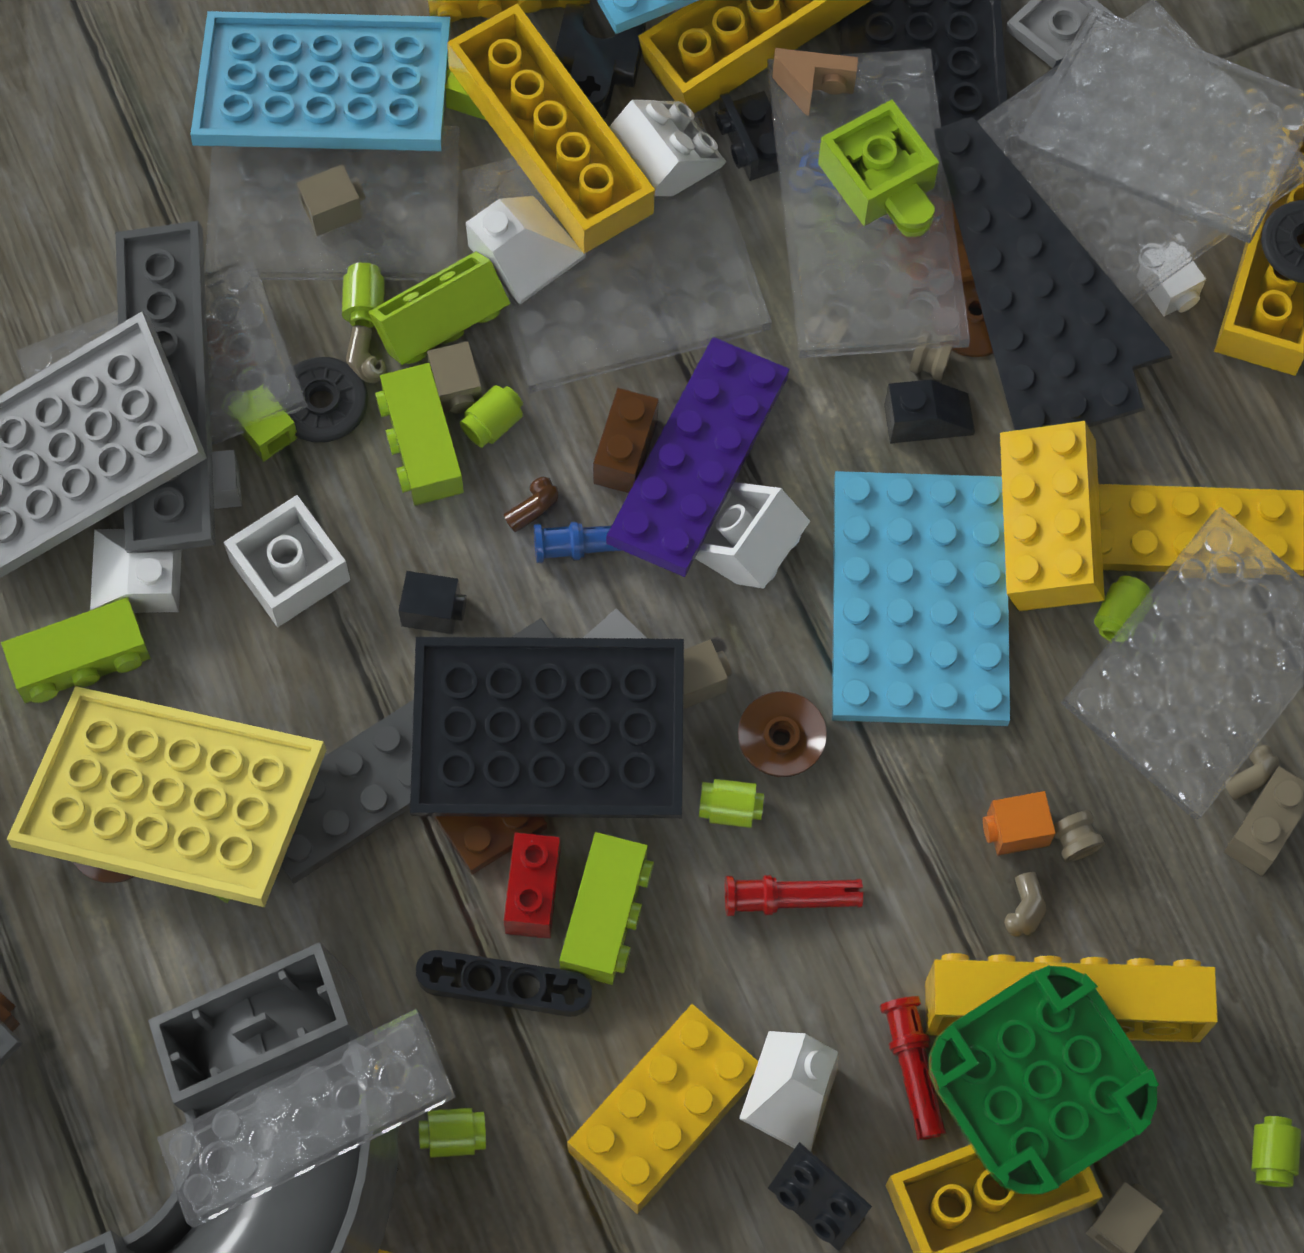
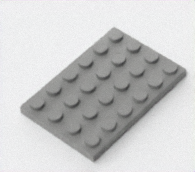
[0,312,207,578]

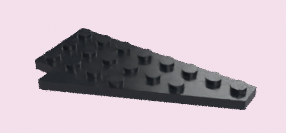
[933,117,1173,431]

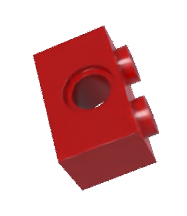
[504,832,561,939]

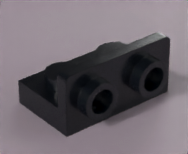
[715,91,796,181]

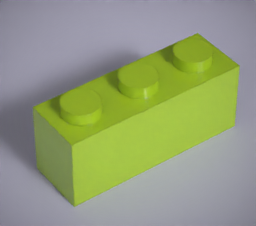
[368,251,511,365]
[375,363,464,506]
[1,597,151,703]
[559,832,654,985]

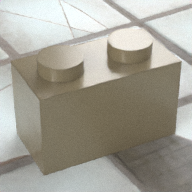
[1223,766,1304,876]

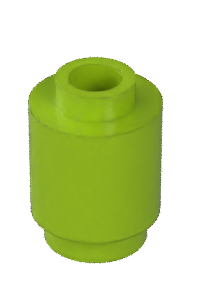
[342,263,385,328]
[460,385,523,448]
[1094,576,1151,643]
[698,779,764,828]
[418,1108,486,1158]
[1251,1116,1302,1188]

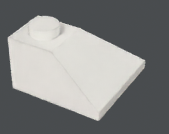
[466,196,586,305]
[90,529,182,613]
[739,1031,838,1152]

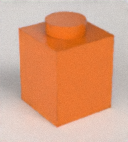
[983,791,1056,856]

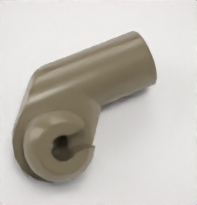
[345,325,386,383]
[1223,744,1279,801]
[1004,872,1046,937]

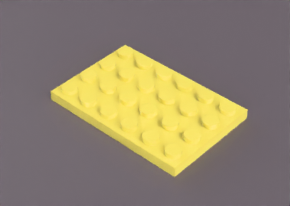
[7,686,326,907]

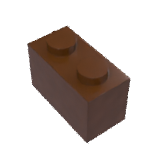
[593,388,659,493]

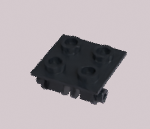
[768,1142,872,1251]

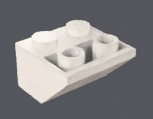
[609,99,726,196]

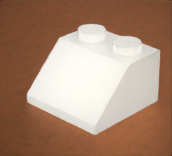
[695,482,810,589]

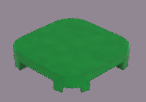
[929,965,1159,1194]

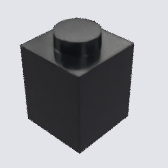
[398,571,467,634]

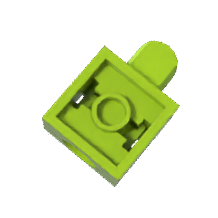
[818,99,939,237]

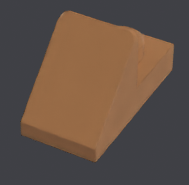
[772,48,858,116]

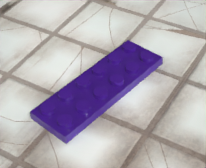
[606,337,790,577]

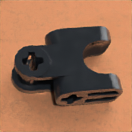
[555,3,646,120]

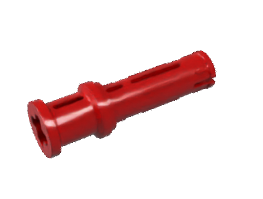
[724,875,863,916]
[879,996,947,1141]

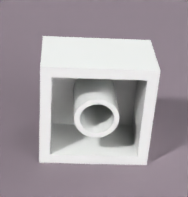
[223,495,350,627]

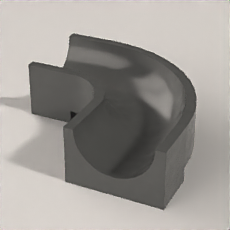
[62,942,398,1253]

